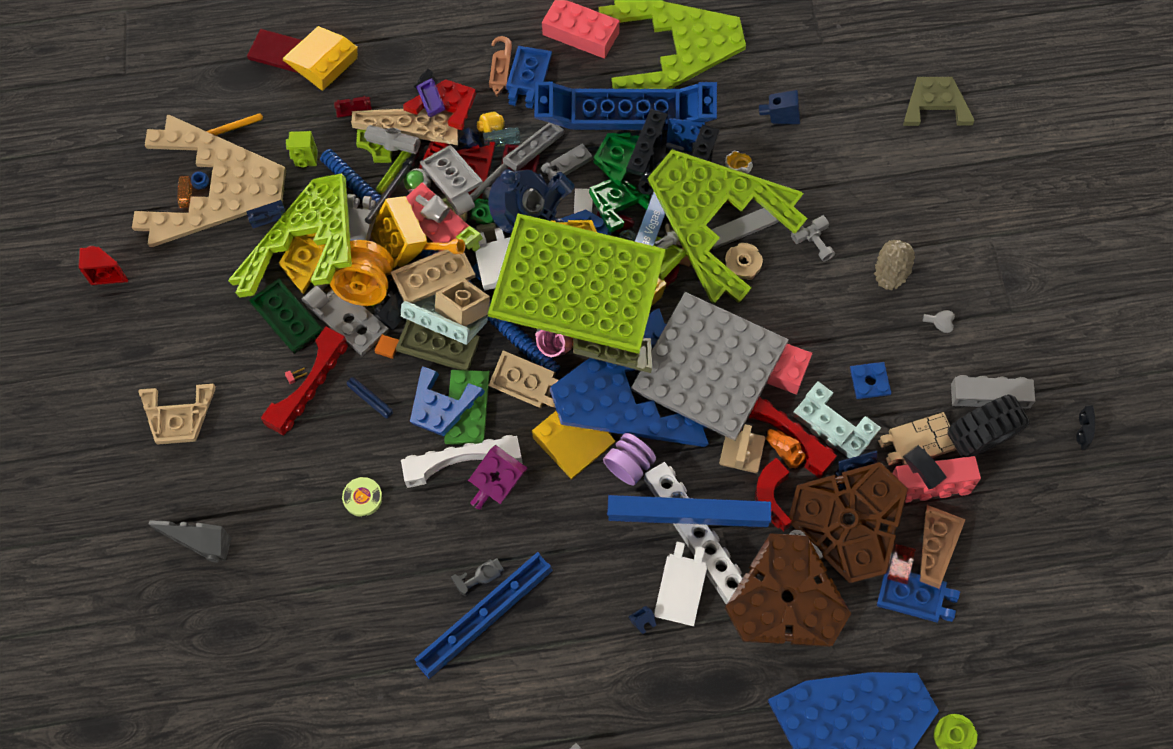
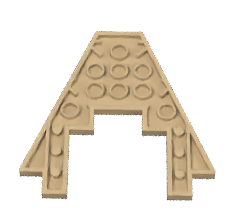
[132,115,286,247]

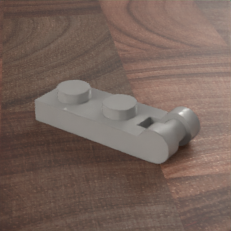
[541,143,593,180]

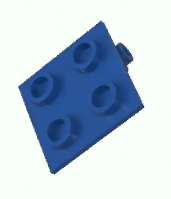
[666,118,705,152]

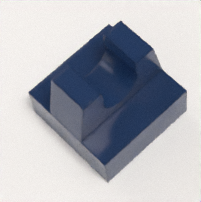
[460,127,483,149]
[629,606,656,634]

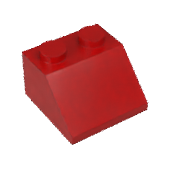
[79,246,128,285]

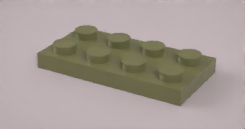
[396,319,480,371]

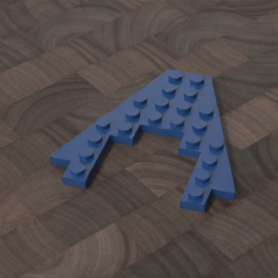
[550,309,709,447]

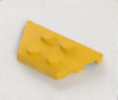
[279,233,326,294]

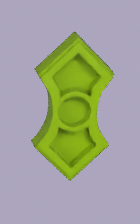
[356,129,392,163]

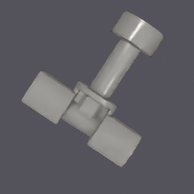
[791,215,835,262]

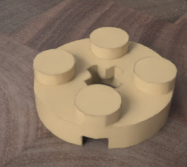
[725,243,763,280]

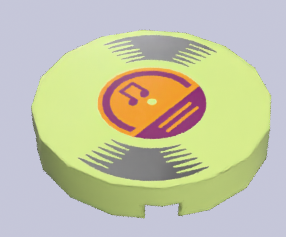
[342,477,382,517]

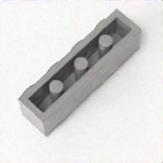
[951,375,1035,408]

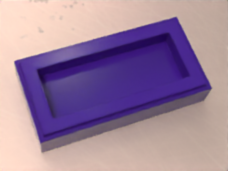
[416,78,446,118]

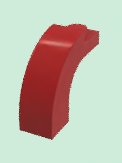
[755,458,792,532]

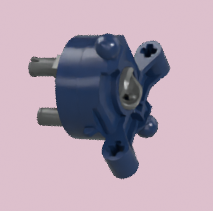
[483,169,574,234]

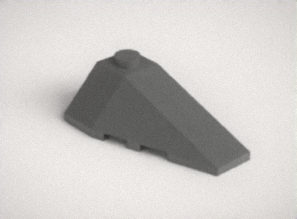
[149,520,232,563]

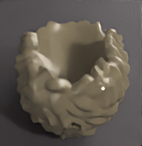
[874,240,915,291]

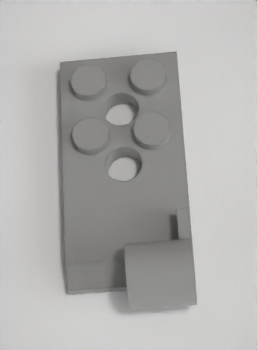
[420,145,483,216]
[302,286,389,357]

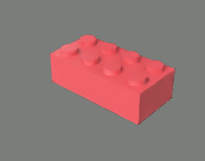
[542,0,619,59]
[406,182,469,252]
[767,344,812,395]
[893,456,981,503]

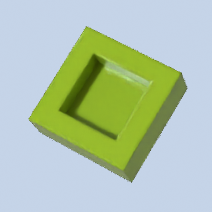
[456,226,483,252]

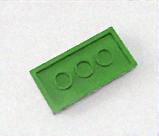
[444,370,490,445]

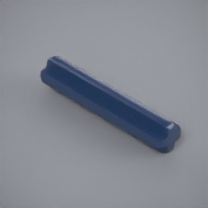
[346,377,393,418]

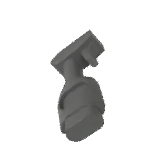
[451,558,504,596]

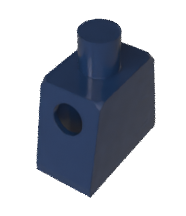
[759,90,800,124]

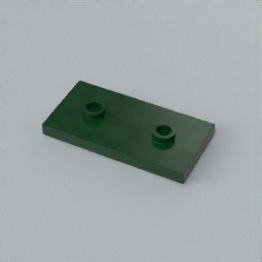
[249,279,323,354]

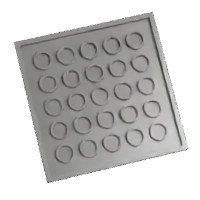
[631,292,789,441]

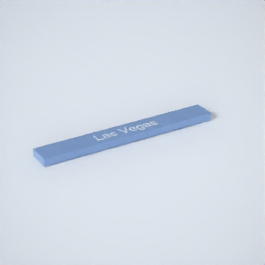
[635,192,665,246]

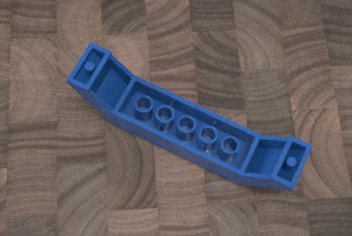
[534,82,717,130]

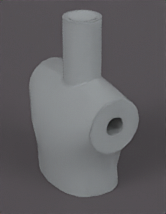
[415,195,450,223]

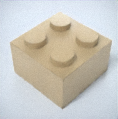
[435,278,490,327]

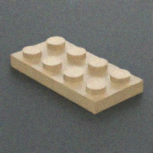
[391,250,475,304]

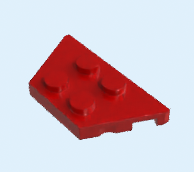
[451,142,496,200]

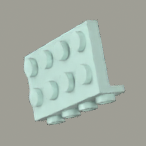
[401,294,488,345]

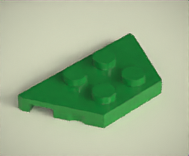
[593,133,639,186]

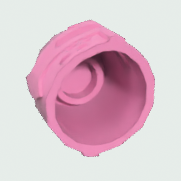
[535,330,573,357]

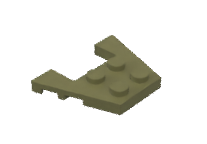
[903,77,974,126]

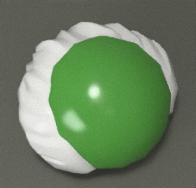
[404,168,431,193]

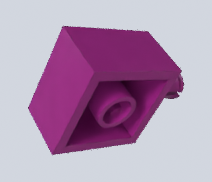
[468,445,527,510]

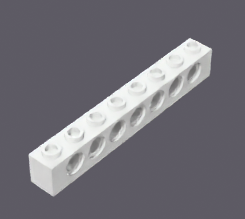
[644,462,742,604]

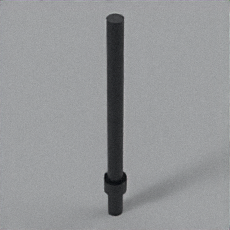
[365,152,420,224]

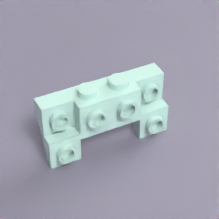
[792,382,881,458]

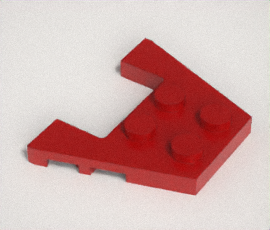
[403,79,476,130]

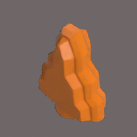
[766,429,805,468]

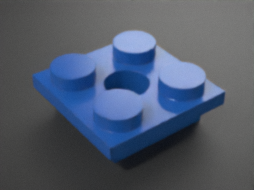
[850,362,891,399]

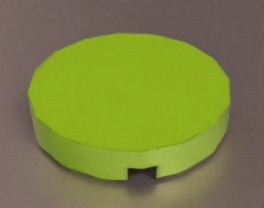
[934,714,978,749]

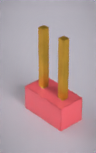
[285,368,307,384]

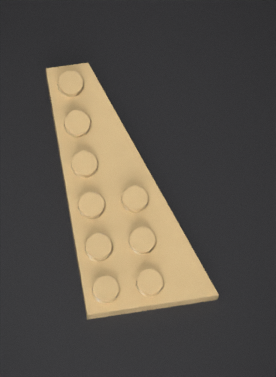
[351,108,458,145]

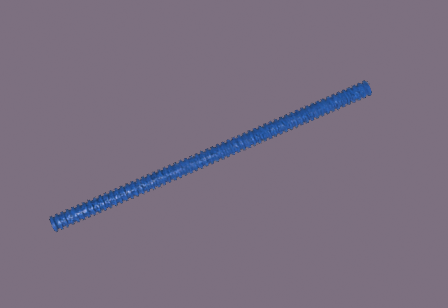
[320,149,561,377]

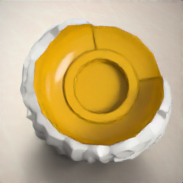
[725,151,753,174]

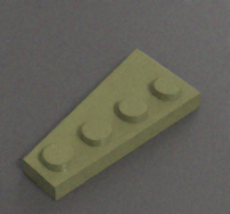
[573,338,652,373]

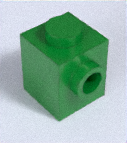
[469,198,494,225]

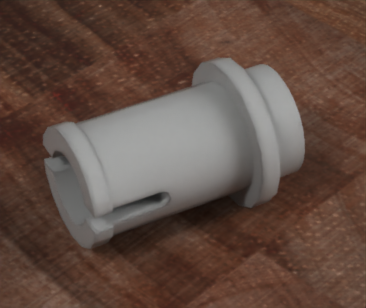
[654,231,679,249]

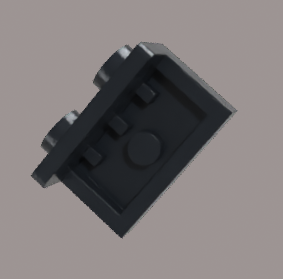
[373,288,404,330]

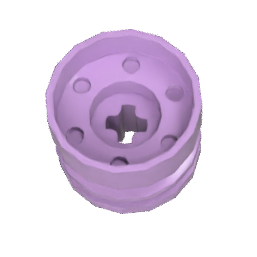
[603,433,656,486]

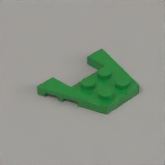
[589,179,651,233]

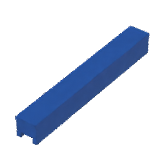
[607,495,771,527]
[414,552,553,679]

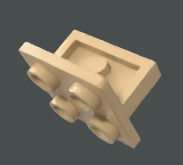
[719,424,765,473]

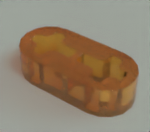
[177,176,192,208]

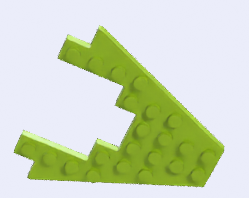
[599,0,746,89]
[647,149,808,304]
[228,173,352,297]

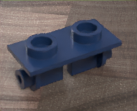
[246,200,286,228]

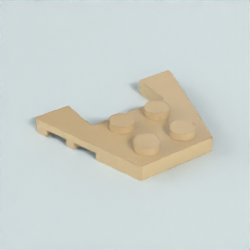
[139,384,215,445]

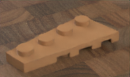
[920,505,966,589]

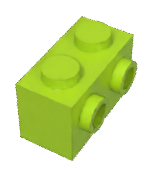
[286,131,318,167]

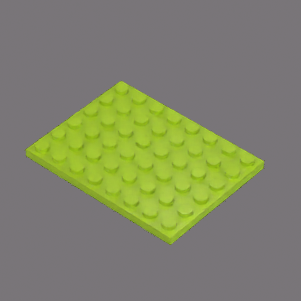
[488,213,665,354]

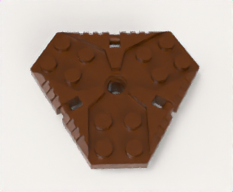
[789,462,908,583]
[725,533,851,647]

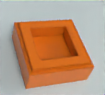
[375,334,399,359]

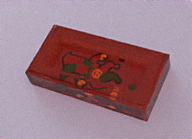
[887,544,916,584]

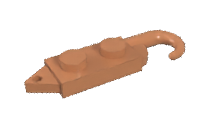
[489,36,512,97]

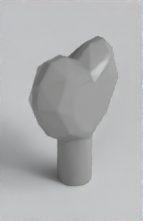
[923,310,955,333]

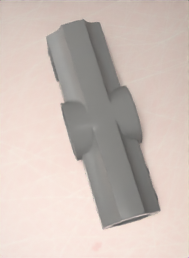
[365,125,420,154]

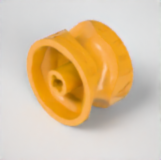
[330,240,394,306]

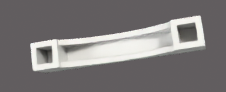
[401,435,523,488]

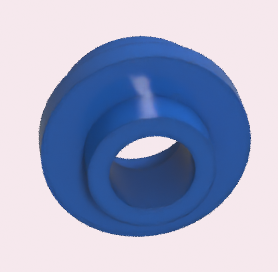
[191,172,209,189]

